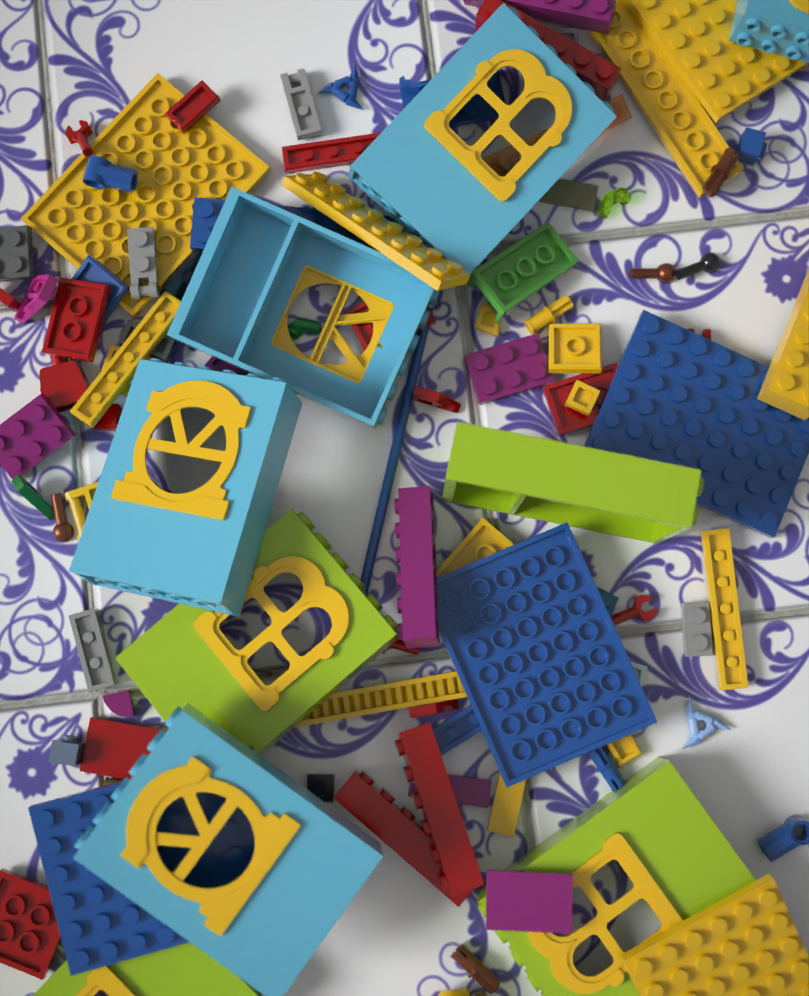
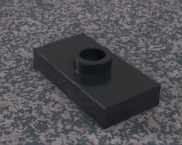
[162,249,202,301]

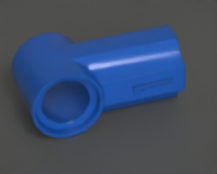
[82,155,138,193]
[757,815,809,862]

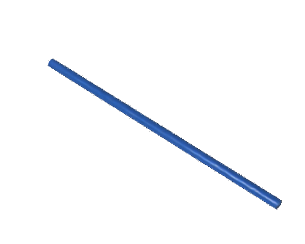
[360,307,433,595]

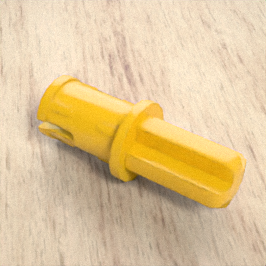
[524,295,574,335]

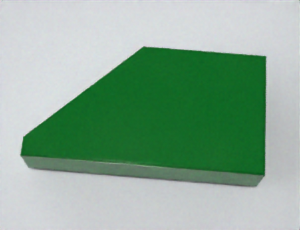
[11,475,55,521]

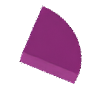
[103,690,136,717]

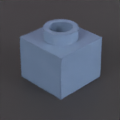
[48,735,85,766]

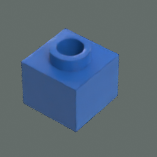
[735,127,767,166]

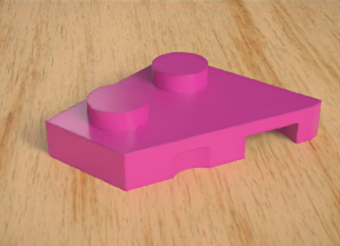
[13,274,59,324]

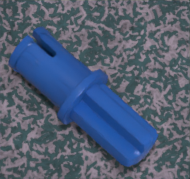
[587,747,627,792]

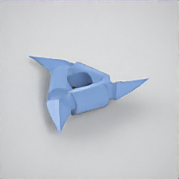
[682,696,731,749]

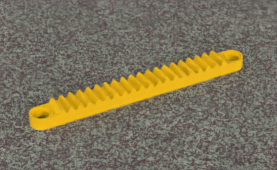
[295,671,467,727]

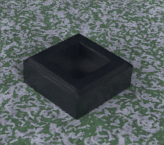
[307,773,335,802]

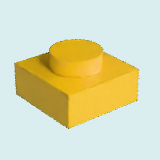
[565,380,600,416]

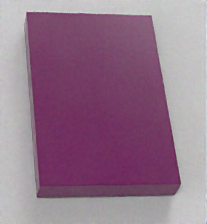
[486,869,573,934]

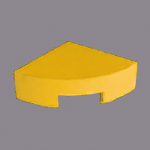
[474,303,500,337]

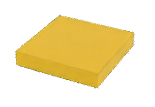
[549,324,602,373]

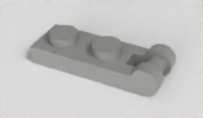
[280,68,322,141]
[127,227,159,300]

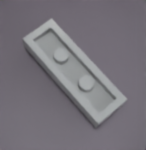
[69,608,117,693]

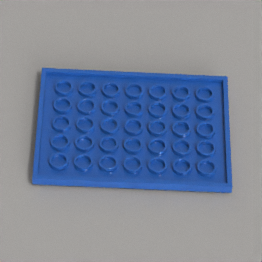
[583,310,809,538]
[437,522,657,787]
[28,745,255,976]

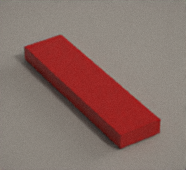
[282,132,381,174]

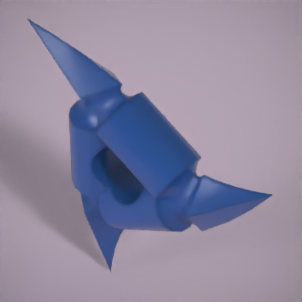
[317,64,364,110]

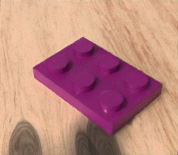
[464,333,554,405]
[0,393,76,480]

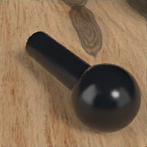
[676,252,721,280]

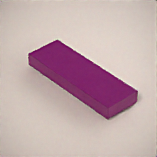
[408,774,492,808]

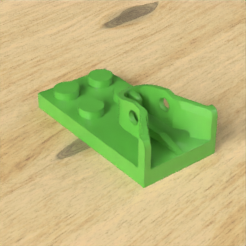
[466,222,579,323]

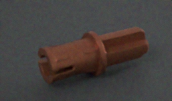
[702,148,740,197]
[450,943,500,994]

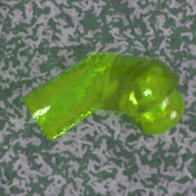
[596,187,631,219]

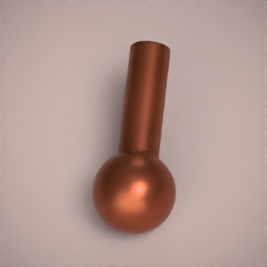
[628,263,676,284]
[51,493,74,542]

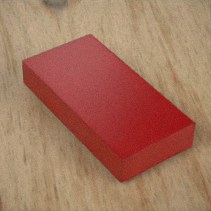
[165,80,220,134]

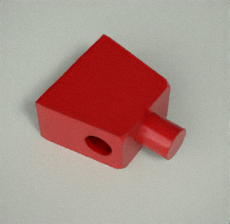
[39,355,90,413]

